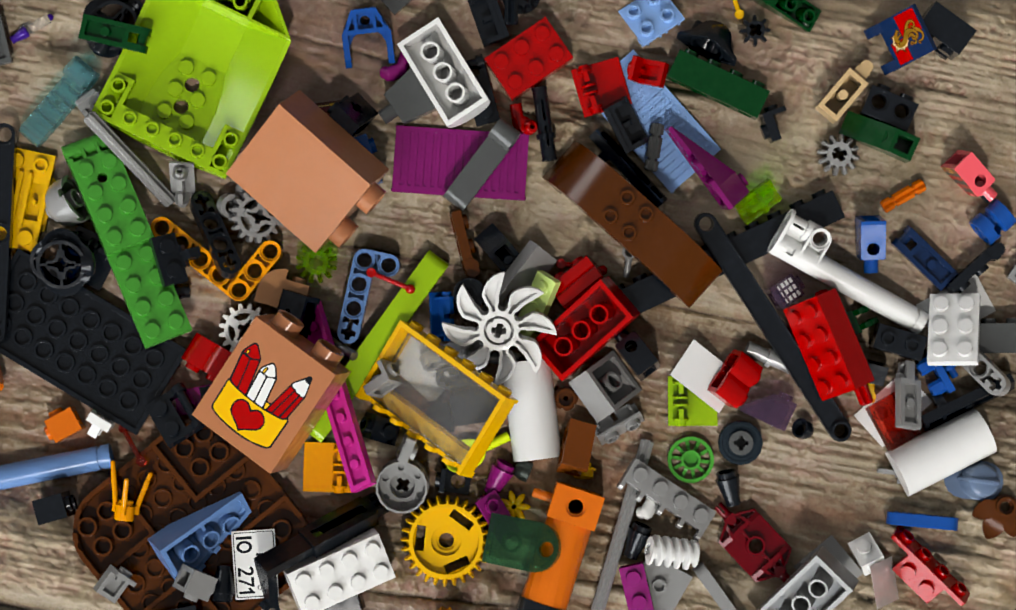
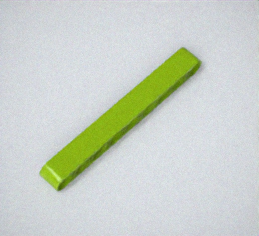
[310,250,449,443]

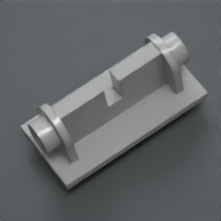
[169,161,196,208]
[595,403,644,445]

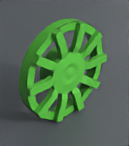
[667,436,714,483]

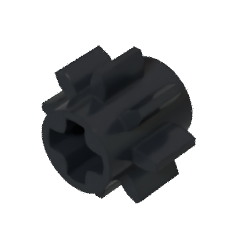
[739,15,771,47]

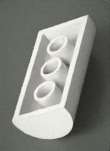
[397,17,490,128]
[503,359,561,462]
[885,408,997,497]

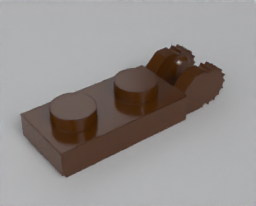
[449,210,480,278]

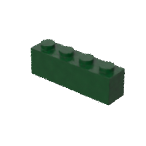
[666,48,770,120]

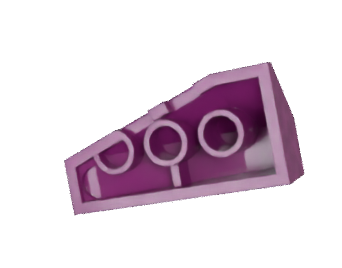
[664,126,749,210]

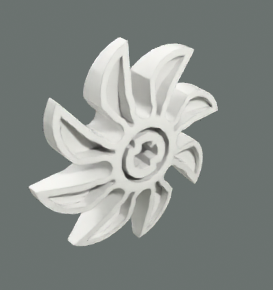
[442,271,557,385]

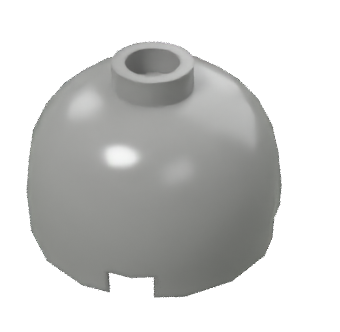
[45,175,90,226]

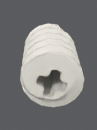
[645,534,700,570]

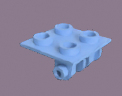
[618,0,685,47]

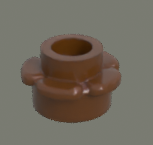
[555,386,578,411]

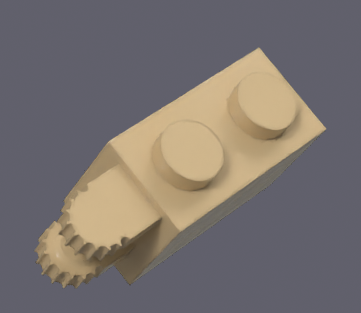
[815,60,874,124]

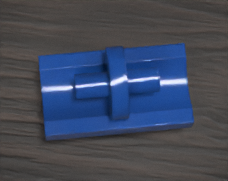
[915,353,959,396]

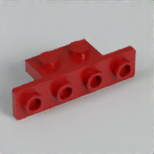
[891,525,970,606]

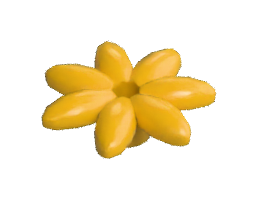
[501,491,531,520]

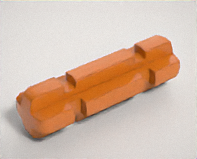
[880,179,927,212]

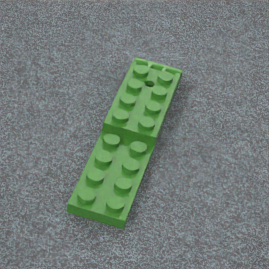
[61,134,192,349]

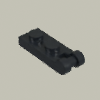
[465,54,500,127]

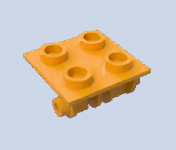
[303,442,352,493]

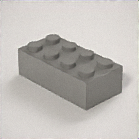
[756,545,859,610]

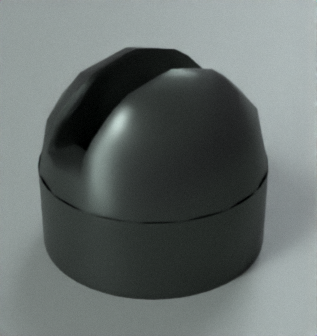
[513,461,533,482]

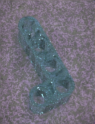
[19,56,100,148]

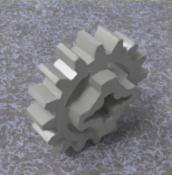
[228,192,282,243]

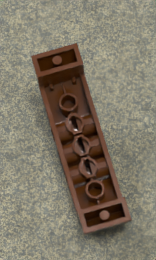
[542,141,723,308]

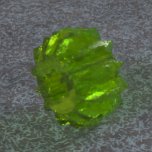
[296,245,338,283]

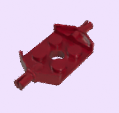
[714,502,792,583]

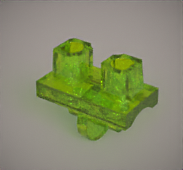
[734,178,782,225]

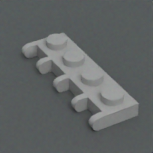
[616,458,716,541]

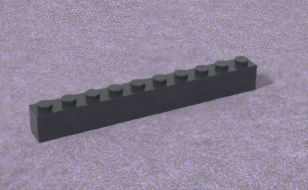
[618,189,845,313]

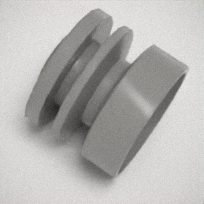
[376,458,430,513]

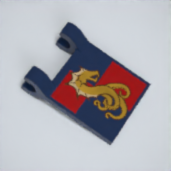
[863,4,937,75]

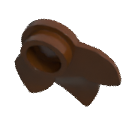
[972,494,1016,539]

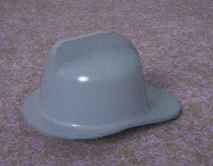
[944,461,1003,501]

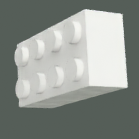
[283,528,396,610]

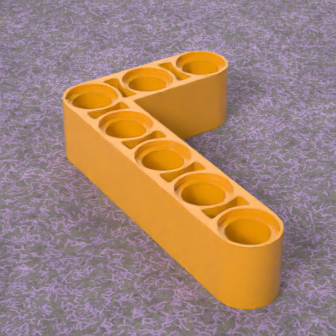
[150,217,283,302]

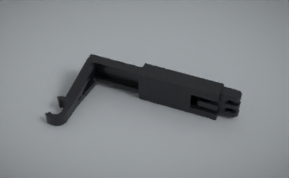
[254,492,390,610]

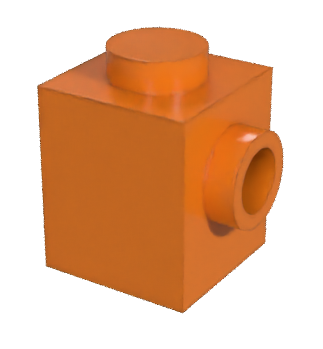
[44,406,86,443]

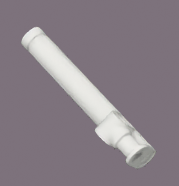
[767,209,929,334]

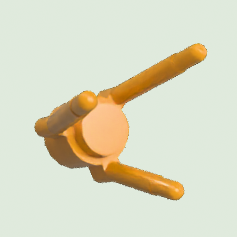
[110,460,153,522]

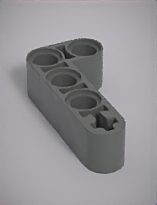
[443,118,521,211]

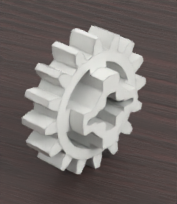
[219,303,267,353]

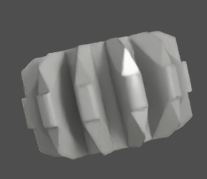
[817,134,860,176]

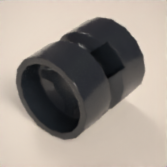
[453,278,484,307]

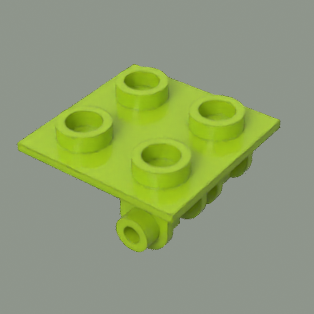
[668,376,718,426]

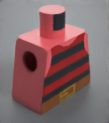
[941,150,998,203]

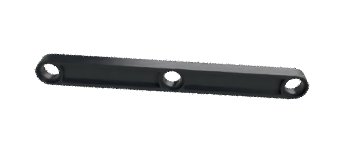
[0,123,17,343]

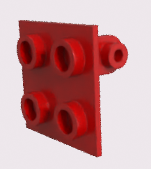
[571,57,632,118]

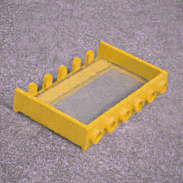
[356,320,518,478]

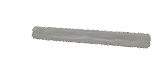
[83,111,175,207]

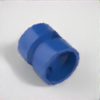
[969,199,1016,245]

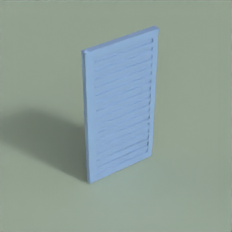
[601,50,721,193]

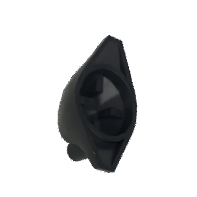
[677,20,737,66]

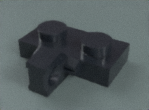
[149,232,202,287]

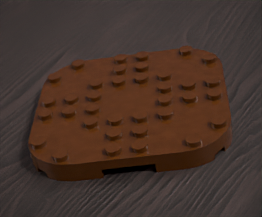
[72,419,309,610]

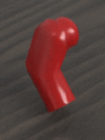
[509,103,538,135]

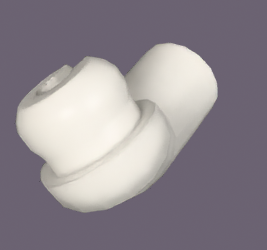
[636,496,658,520]

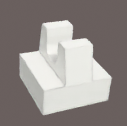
[86,410,116,439]

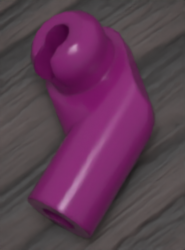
[380,52,409,82]

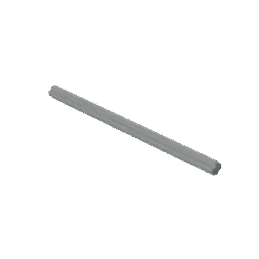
[591,438,654,610]

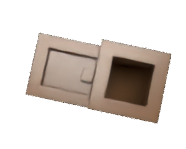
[254,269,311,308]

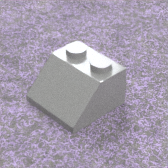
[568,350,642,423]

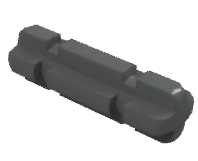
[644,123,664,172]

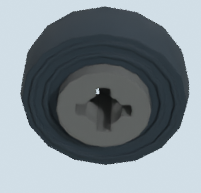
[718,420,763,465]

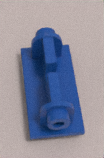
[429,291,454,342]

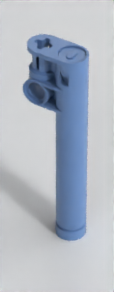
[0,443,114,490]

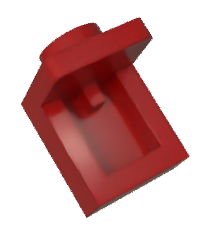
[627,55,669,88]

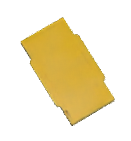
[0,148,57,252]

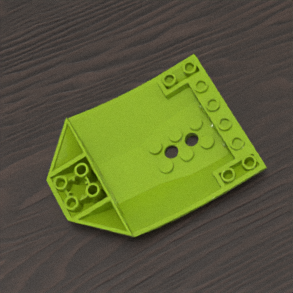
[92,0,291,180]

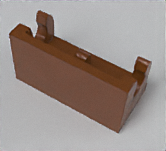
[556,418,597,476]

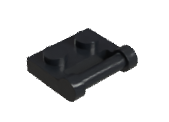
[145,382,206,449]

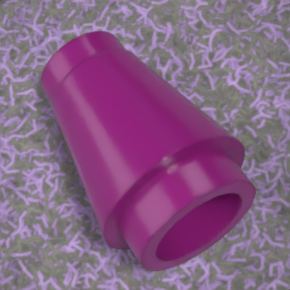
[484,458,515,493]

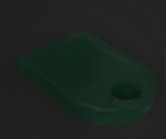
[482,512,561,572]

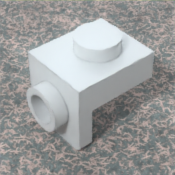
[848,532,885,576]

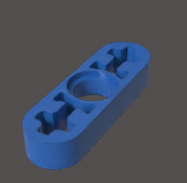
[886,511,959,531]

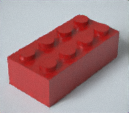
[535,276,641,381]
[783,288,875,401]

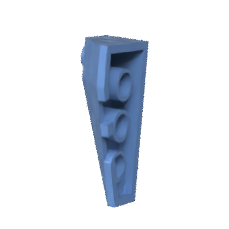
[148,492,252,580]

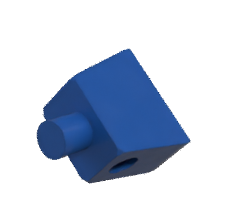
[855,215,886,274]

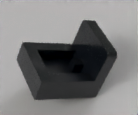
[760,103,786,144]
[360,412,401,446]

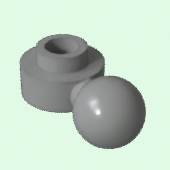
[216,184,250,218]

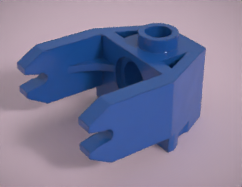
[342,6,395,69]

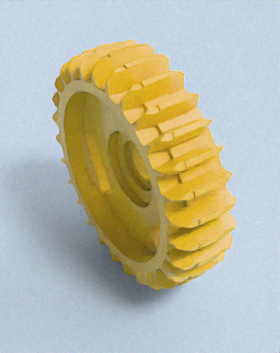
[400,495,492,587]

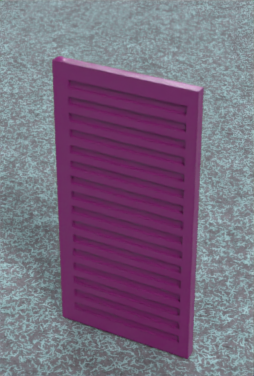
[391,125,529,201]

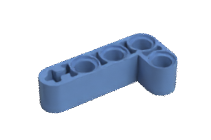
[337,249,401,344]

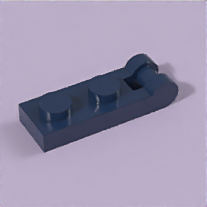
[891,225,958,291]

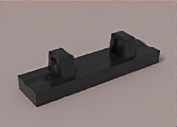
[589,127,667,208]
[921,372,1015,432]

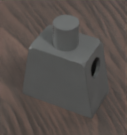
[378,68,437,125]

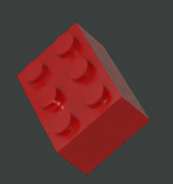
[484,16,574,102]

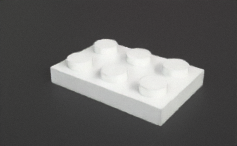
[927,293,981,366]

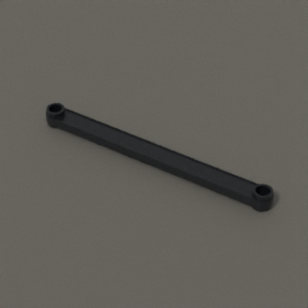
[694,213,852,442]

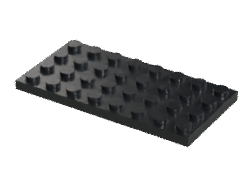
[0,248,186,435]

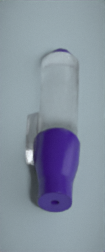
[9,14,54,44]

